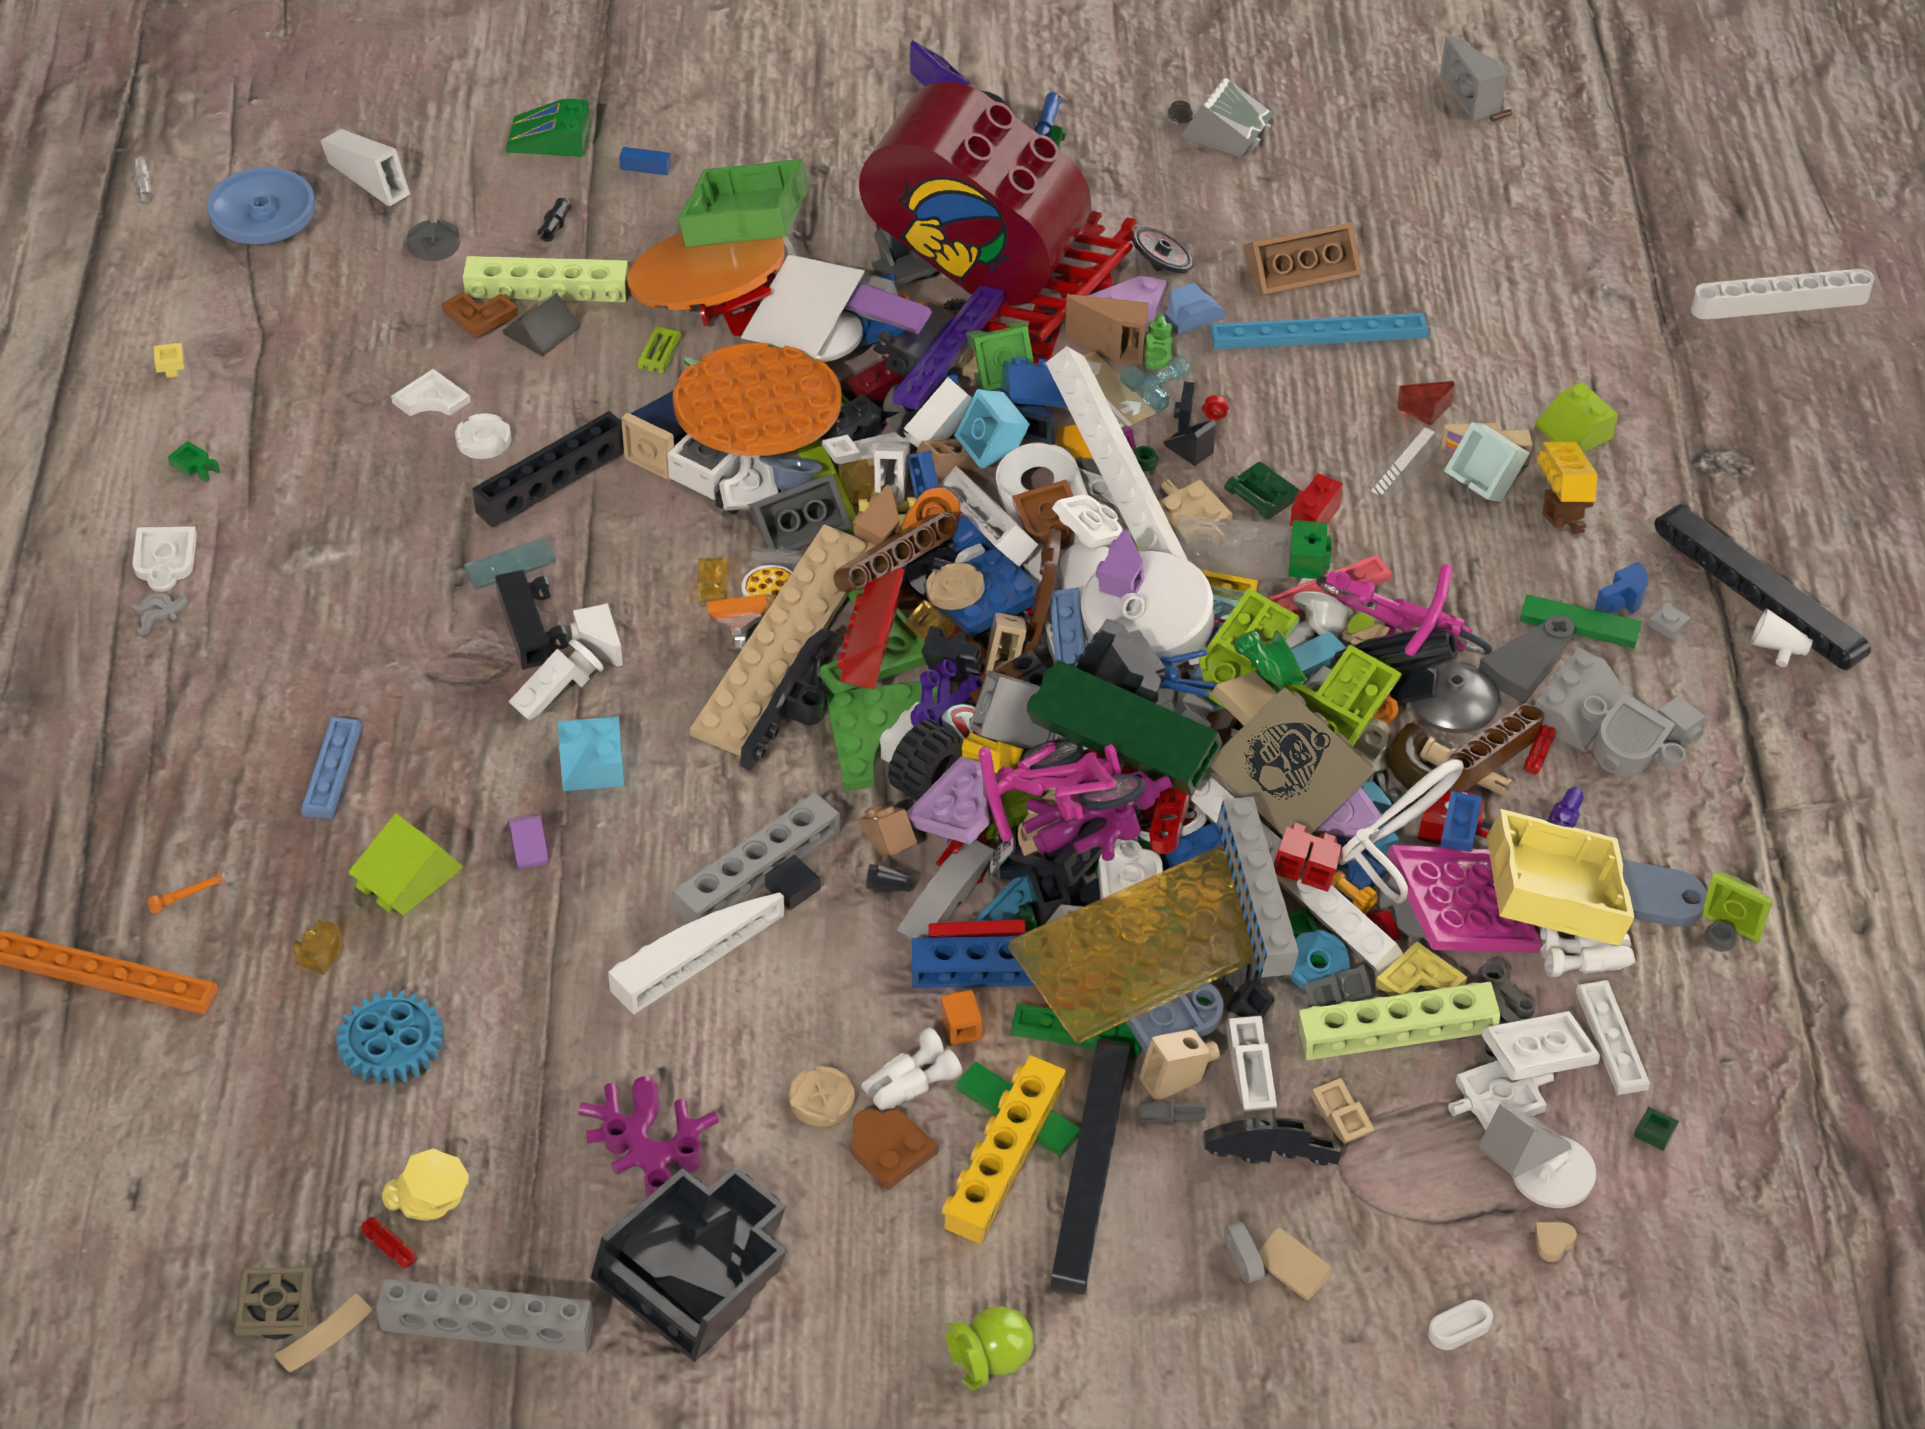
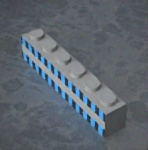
[1217,797,1299,977]

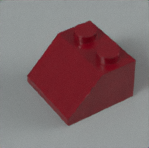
[839,357,905,407]

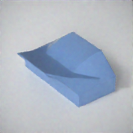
[1164,282,1225,335]

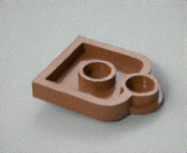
[1012,479,1075,550]
[851,1109,938,1190]

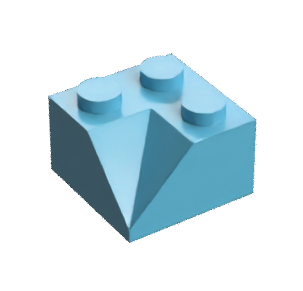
[954,389,1030,468]
[558,716,624,791]

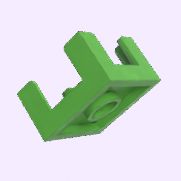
[966,321,1034,391]

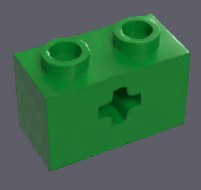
[1288,520,1332,579]

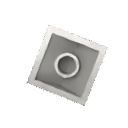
[1479,1104,1571,1178]

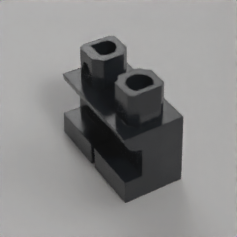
[921,625,986,682]

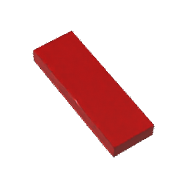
[928,920,1025,938]

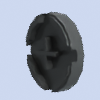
[407,220,461,261]

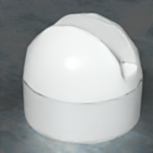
[1119,593,1145,619]

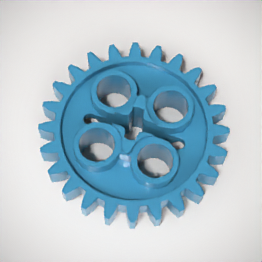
[336,990,444,1085]

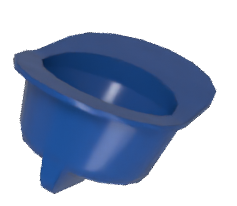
[952,513,993,552]

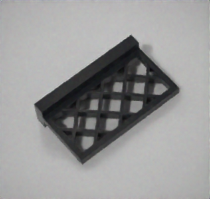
[1010,785,1142,887]

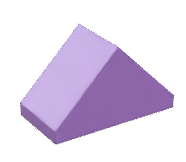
[508,813,549,869]

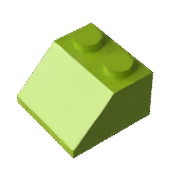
[1535,382,1618,452]

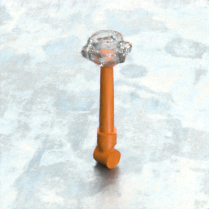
[147,861,239,914]

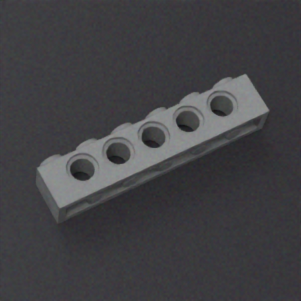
[672,792,840,923]
[376,1279,594,1353]

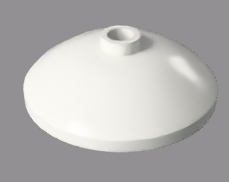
[806,309,863,362]

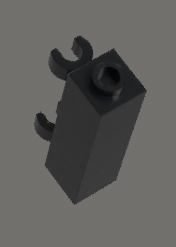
[873,302,954,378]
[495,569,568,670]

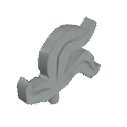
[132,593,188,635]

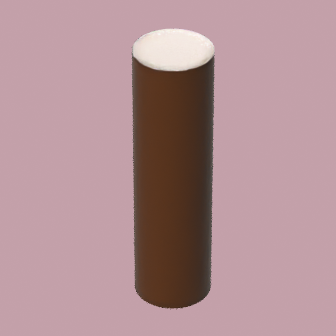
[1490,109,1512,122]

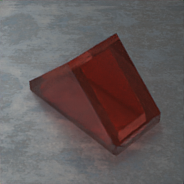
[1397,381,1455,426]

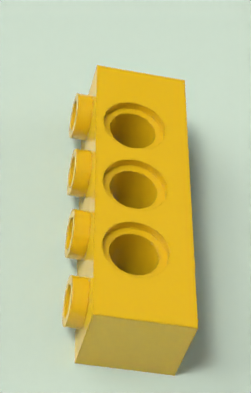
[1537,442,1598,502]

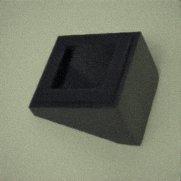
[1226,980,1274,1020]

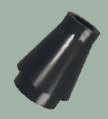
[866,862,913,893]

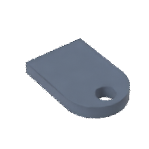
[1622,859,1707,927]
[1117,976,1223,1054]

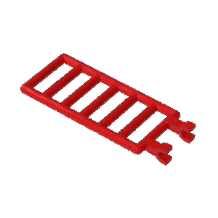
[982,211,1137,342]

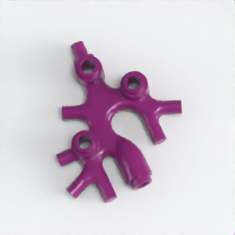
[1022,772,1172,861]
[579,1076,719,1198]

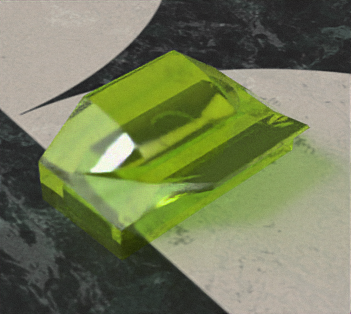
[983,789,1043,840]

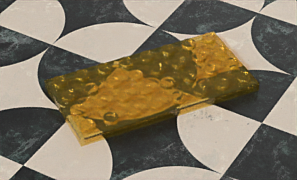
[1008,845,1256,1044]

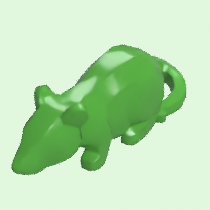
[1144,314,1172,370]

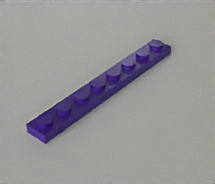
[893,285,1005,410]

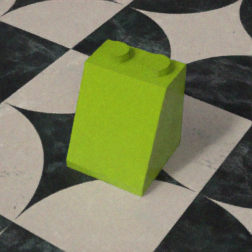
[348,813,464,916]

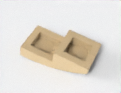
[1310,1078,1374,1144]

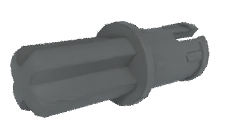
[1140,1099,1206,1125]

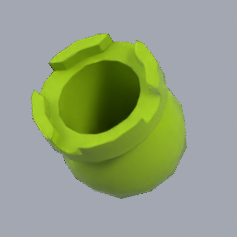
[945,1306,1034,1391]

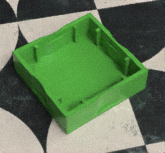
[678,159,810,247]

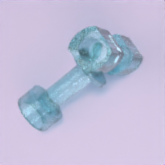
[1120,355,1191,412]

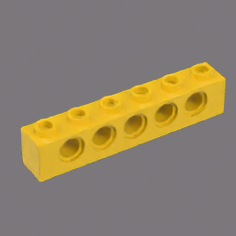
[942,1055,1066,1245]

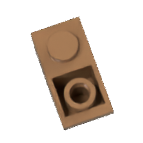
[853,485,899,546]
[857,804,918,855]

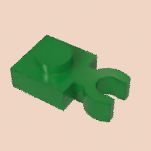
[168,441,220,482]

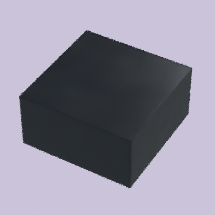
[765,855,820,910]

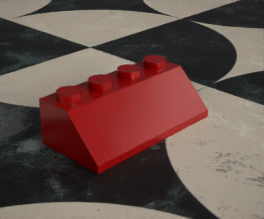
[837,568,904,690]

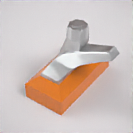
[707,594,770,650]

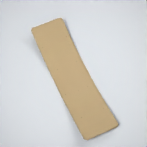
[274,1293,372,1372]

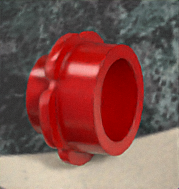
[1201,395,1229,421]

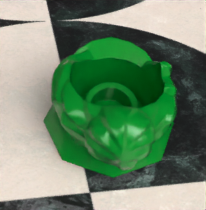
[1234,630,1307,693]

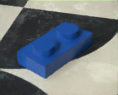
[1440,791,1482,852]

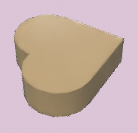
[1534,1222,1577,1262]

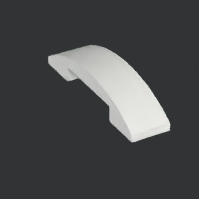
[822,431,918,466]

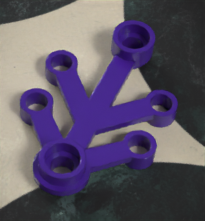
[910,659,982,727]

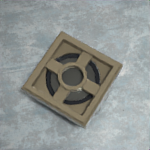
[234,1267,314,1340]

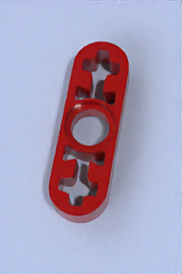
[1149,787,1189,854]

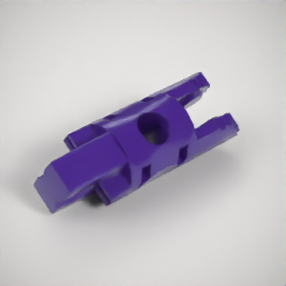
[1546,786,1584,828]

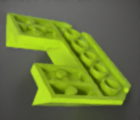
[1199,588,1401,749]

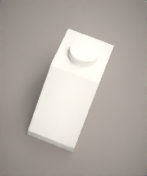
[569,603,623,666]

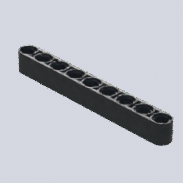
[1654,504,1871,671]
[1050,1039,1131,1295]

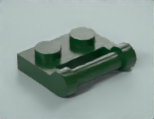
[1224,461,1300,520]

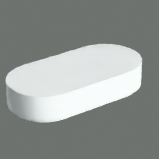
[1428,1300,1493,1350]

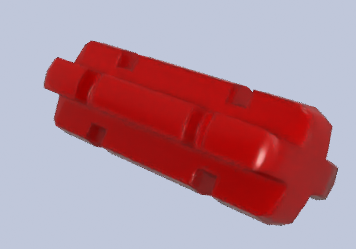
[1523,725,1556,775]
[361,1217,417,1269]

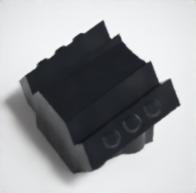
[1073,619,1165,703]

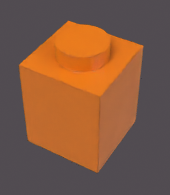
[941,990,982,1046]

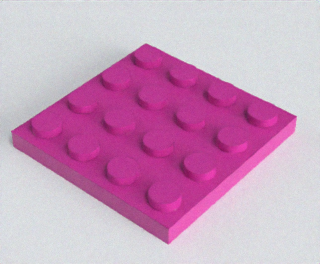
[1386,845,1543,953]

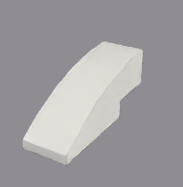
[1226,1016,1277,1111]

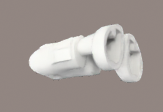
[1540,927,1635,977]
[861,1027,962,1111]

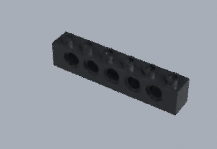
[472,411,624,528]

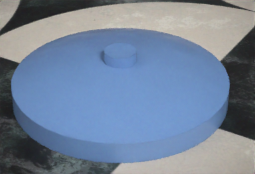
[207,167,315,244]

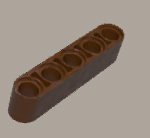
[834,512,958,592]
[1447,704,1543,793]

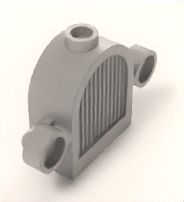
[1580,693,1686,777]

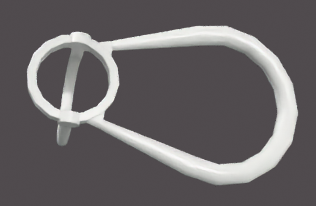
[1338,759,1463,903]

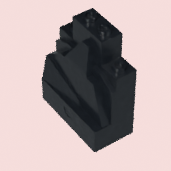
[590,1166,787,1362]

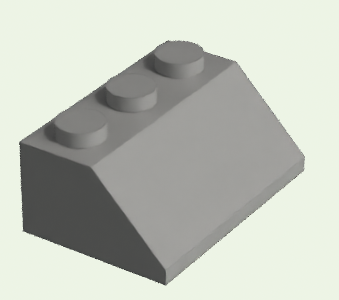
[1535,647,1627,752]

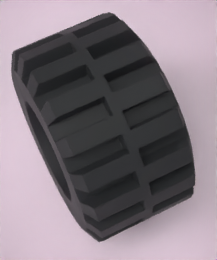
[888,720,963,801]

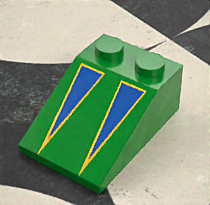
[506,99,590,157]

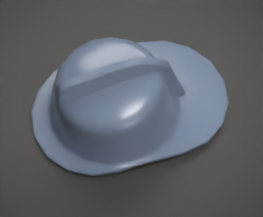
[759,456,822,491]

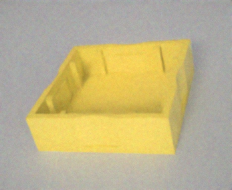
[1487,809,1634,946]

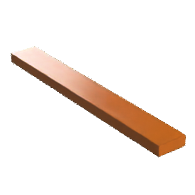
[0,930,218,1015]

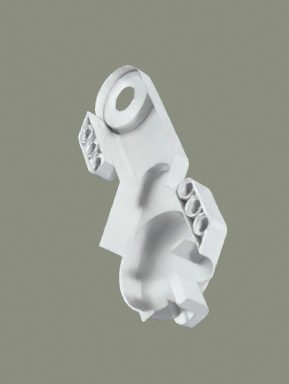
[996,443,1214,705]

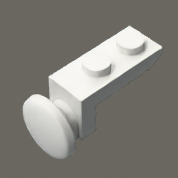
[508,639,604,721]

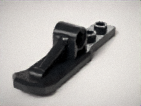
[740,629,837,771]

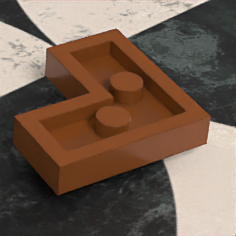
[441,292,518,339]

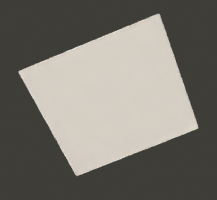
[741,255,865,356]

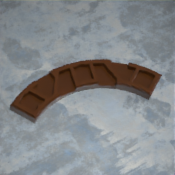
[1021,528,1061,655]

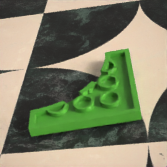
[819,589,926,694]
[825,681,938,791]

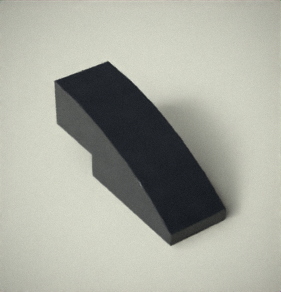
[1013,403,1055,445]

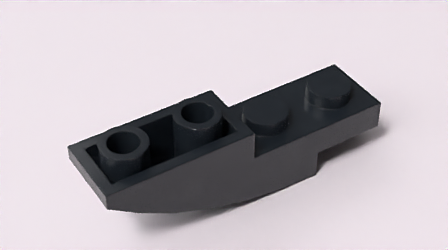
[1202,1117,1341,1166]

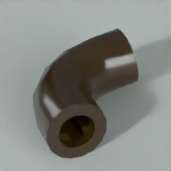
[1388,723,1433,798]

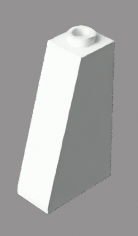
[320,129,410,206]

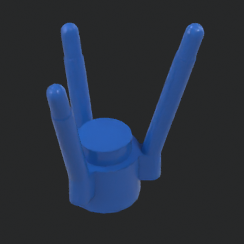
[1159,650,1218,697]

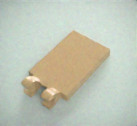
[1212,671,1277,726]

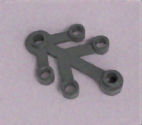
[1456,961,1536,1065]

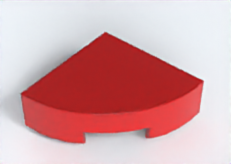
[1366,909,1401,941]

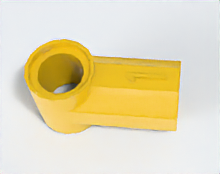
[961,733,1024,773]

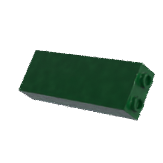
[1027,659,1223,796]

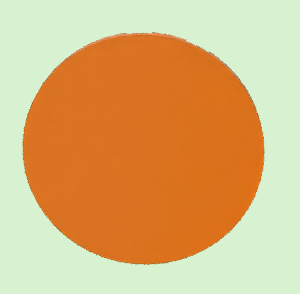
[627,232,786,310]
[673,343,841,456]

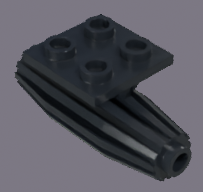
[1330,629,1457,705]

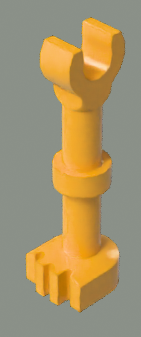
[1305,861,1378,915]

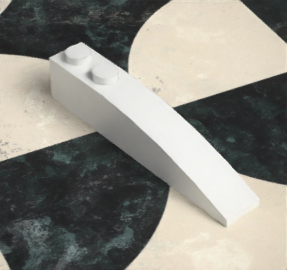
[939,466,1038,566]
[608,892,784,1015]

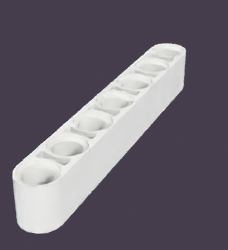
[1691,269,1874,319]

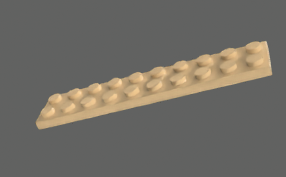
[690,524,875,757]

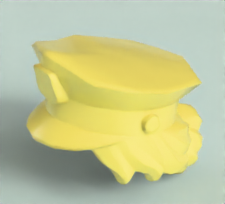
[382,1148,469,1221]

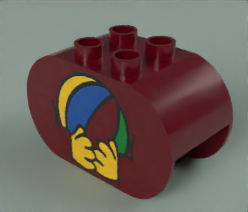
[859,82,1091,306]

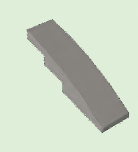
[896,840,995,941]

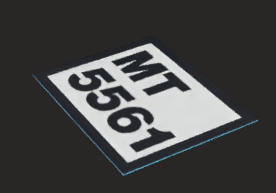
[988,829,1015,877]

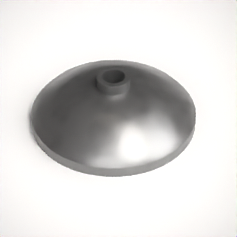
[1410,662,1499,733]

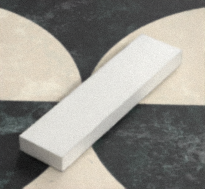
[1576,980,1650,1095]

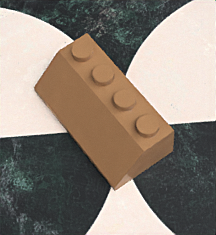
[1243,222,1362,295]

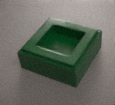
[1633,1107,1679,1151]

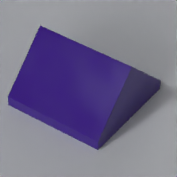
[910,40,970,86]

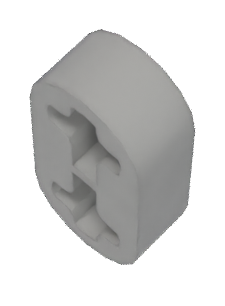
[1224,1221,1265,1283]

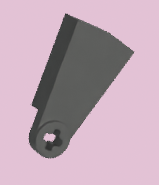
[1478,615,1574,704]

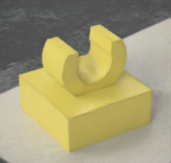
[153,343,184,378]

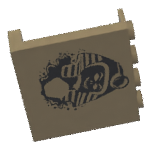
[1207,687,1375,840]

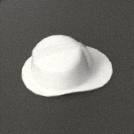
[1293,591,1353,638]

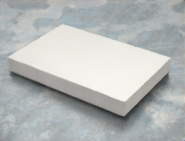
[1482,1011,1600,1081]

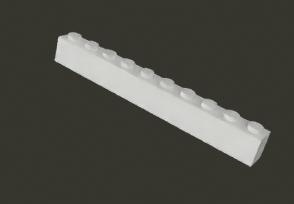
[1046,346,1188,560]
[1189,772,1403,975]

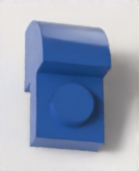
[1595,562,1648,614]

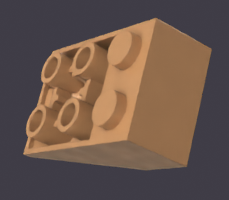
[1065,294,1149,365]

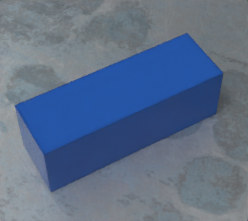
[619,147,671,175]
[906,450,939,500]

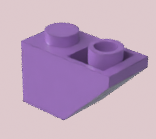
[1096,530,1145,598]

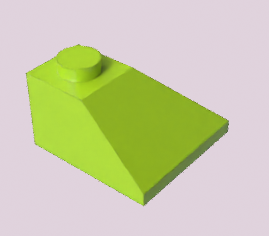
[1702,871,1773,943]

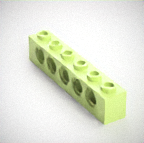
[463,256,628,302]
[1298,982,1500,1060]

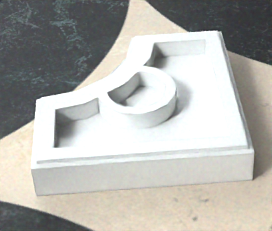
[391,369,470,416]
[719,455,778,510]

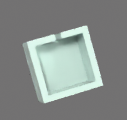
[1444,422,1530,502]

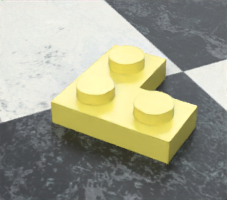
[1375,942,1467,996]

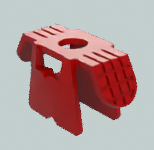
[700,273,776,336]

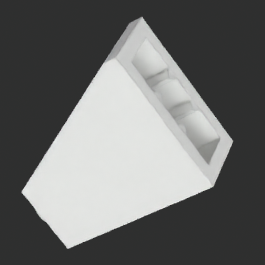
[904,377,972,448]
[874,442,910,503]

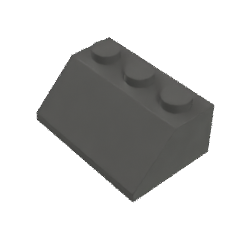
[747,474,852,558]

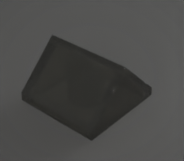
[502,293,580,357]

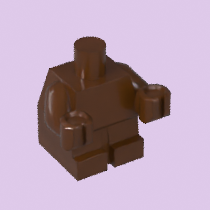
[1542,489,1594,534]

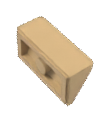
[1258,1227,1331,1301]

